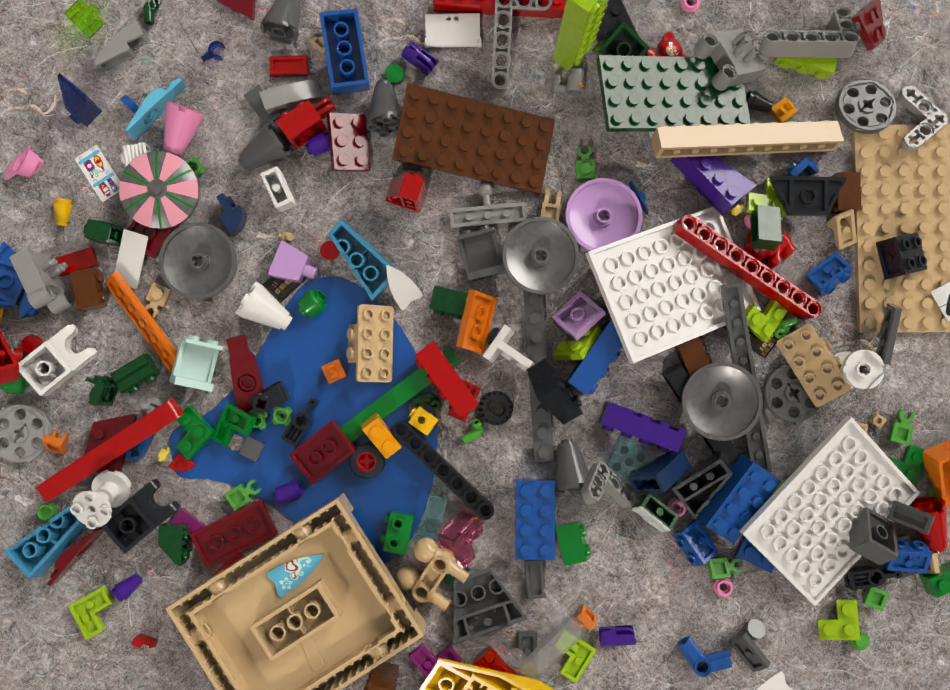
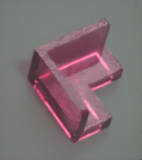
[438,511,483,569]

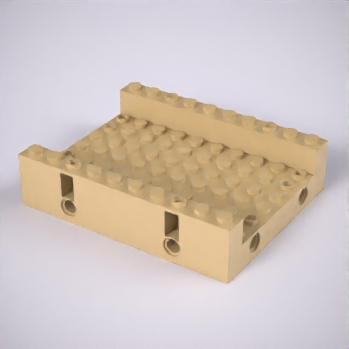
[166,493,426,690]

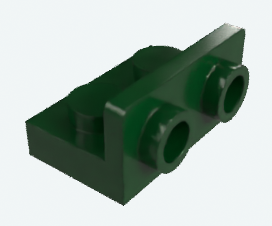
[85,375,119,406]

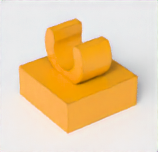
[770,97,797,123]

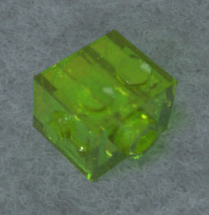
[64,0,106,39]

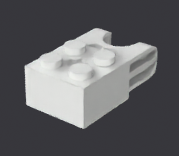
[18,324,98,396]

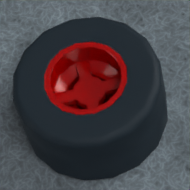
[349,443,385,479]

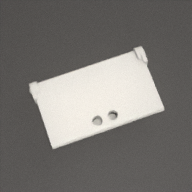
[424,13,482,49]

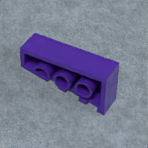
[670,156,756,215]
[599,402,686,453]

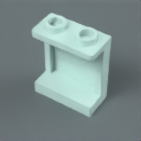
[169,334,223,392]

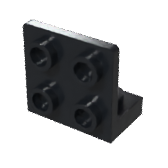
[875,233,927,280]

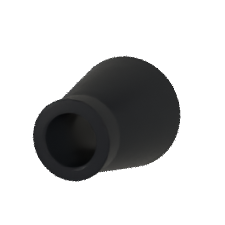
[746,90,773,112]

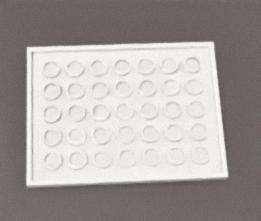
[585,207,761,364]
[739,415,920,606]

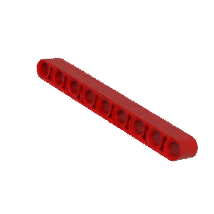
[673,215,822,320]
[34,398,184,503]

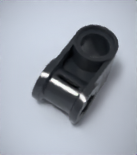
[251,381,290,413]

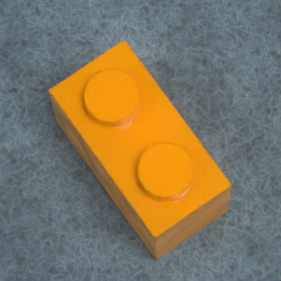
[361,413,401,459]

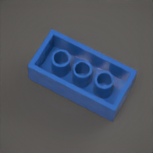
[319,8,370,95]
[565,318,623,396]
[697,454,781,544]
[515,478,555,560]

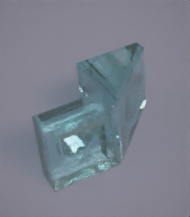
[419,495,448,542]

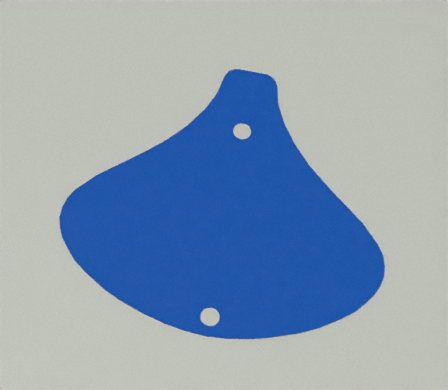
[169,276,438,564]

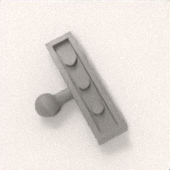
[449,182,527,229]

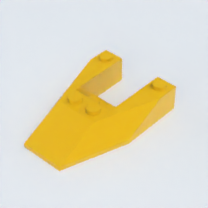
[419,658,554,690]

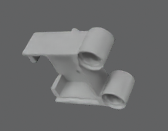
[693,28,767,91]
[9,248,74,315]

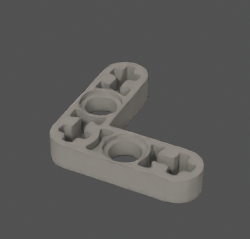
[898,86,948,152]
[581,461,635,508]

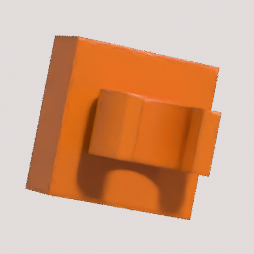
[321,359,347,384]
[42,430,68,455]
[573,604,598,632]

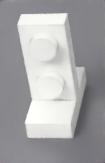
[483,325,535,371]

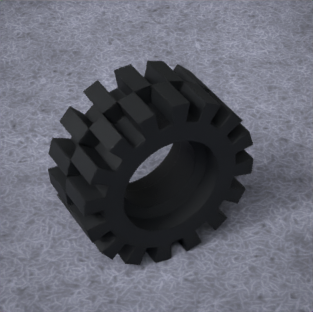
[479,391,513,426]

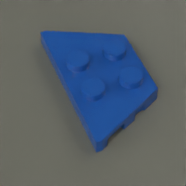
[0,242,25,308]

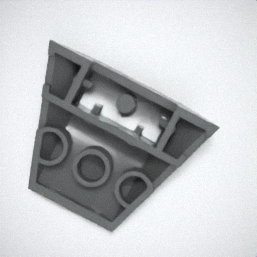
[453,568,528,644]

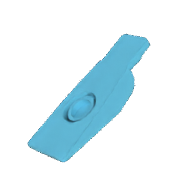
[126,78,186,141]

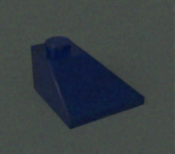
[57,73,102,127]

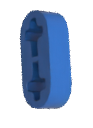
[125,434,154,461]

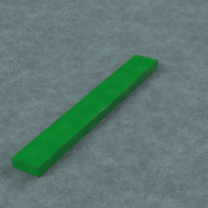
[340,347,461,442]

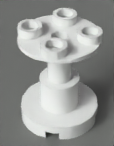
[834,350,884,389]
[70,470,132,529]

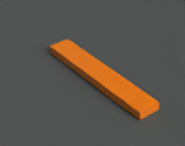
[105,271,177,373]

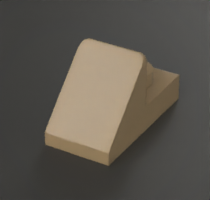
[826,209,857,250]

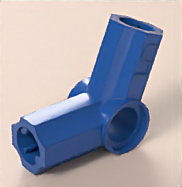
[676,636,732,677]

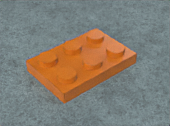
[456,289,497,354]

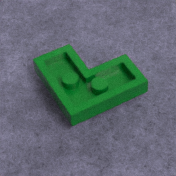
[211,403,257,446]
[175,405,216,460]
[886,445,924,488]

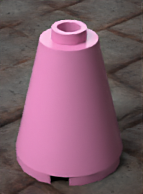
[163,101,205,156]

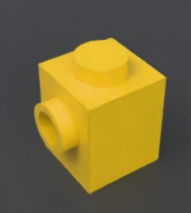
[408,406,439,436]

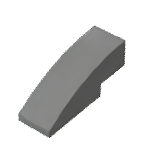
[94,20,150,72]
[259,79,323,114]

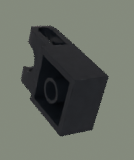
[101,478,181,554]

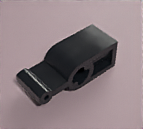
[281,398,320,447]
[844,565,902,590]

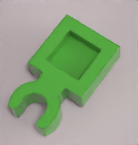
[575,146,596,180]
[887,410,915,446]
[224,479,262,511]
[707,557,743,580]

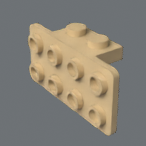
[346,304,394,382]
[777,323,851,407]

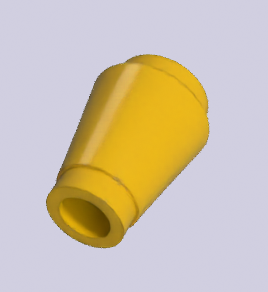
[53,198,73,226]

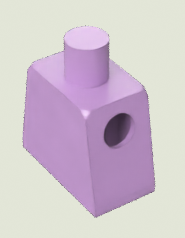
[268,240,318,283]

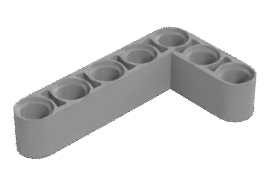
[492,0,552,89]
[759,5,860,58]

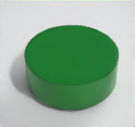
[385,64,404,85]

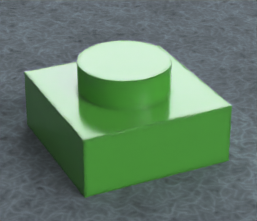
[862,587,890,612]

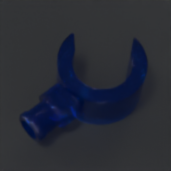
[201,41,226,62]

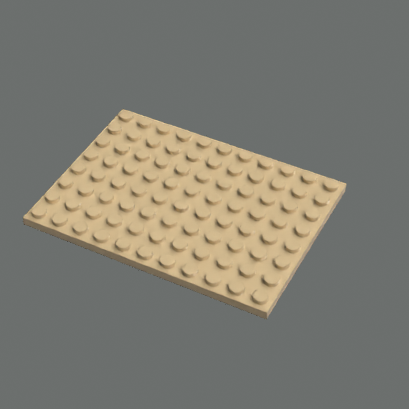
[852,125,950,333]

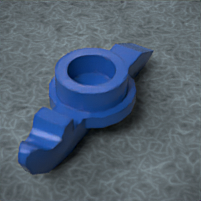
[629,181,649,215]

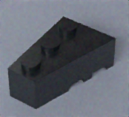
[526,358,583,425]
[671,450,733,519]

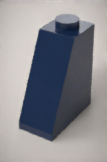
[628,450,691,493]

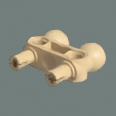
[395,537,470,611]

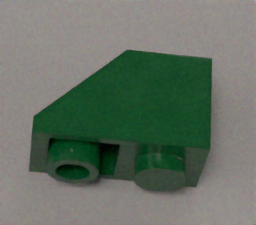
[158,523,191,566]

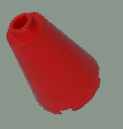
[909,496,948,553]

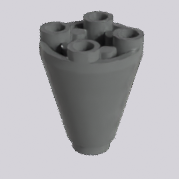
[366,80,401,137]

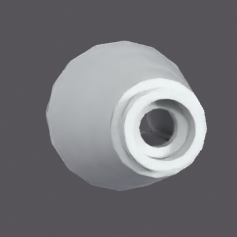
[235,281,293,331]

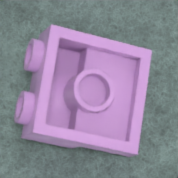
[552,291,606,340]

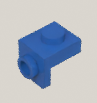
[785,157,819,176]

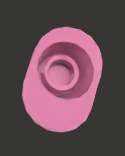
[4,145,44,180]

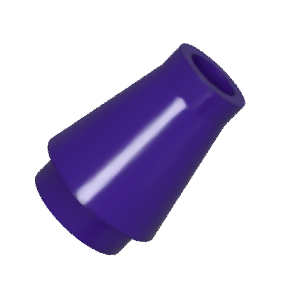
[112,573,143,602]

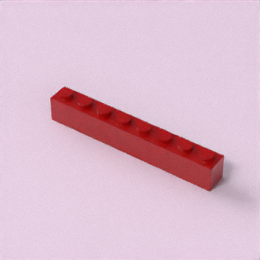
[433,0,567,19]

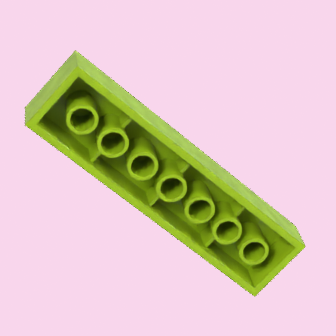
[552,0,609,72]

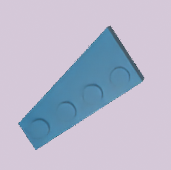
[328,220,398,301]
[3,506,86,579]

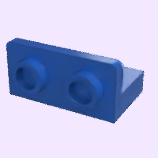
[805,252,852,297]
[672,519,719,566]
[735,536,774,574]
[884,539,933,573]

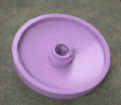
[565,178,642,252]

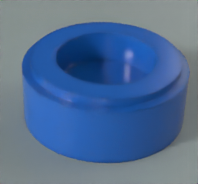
[120,95,139,114]

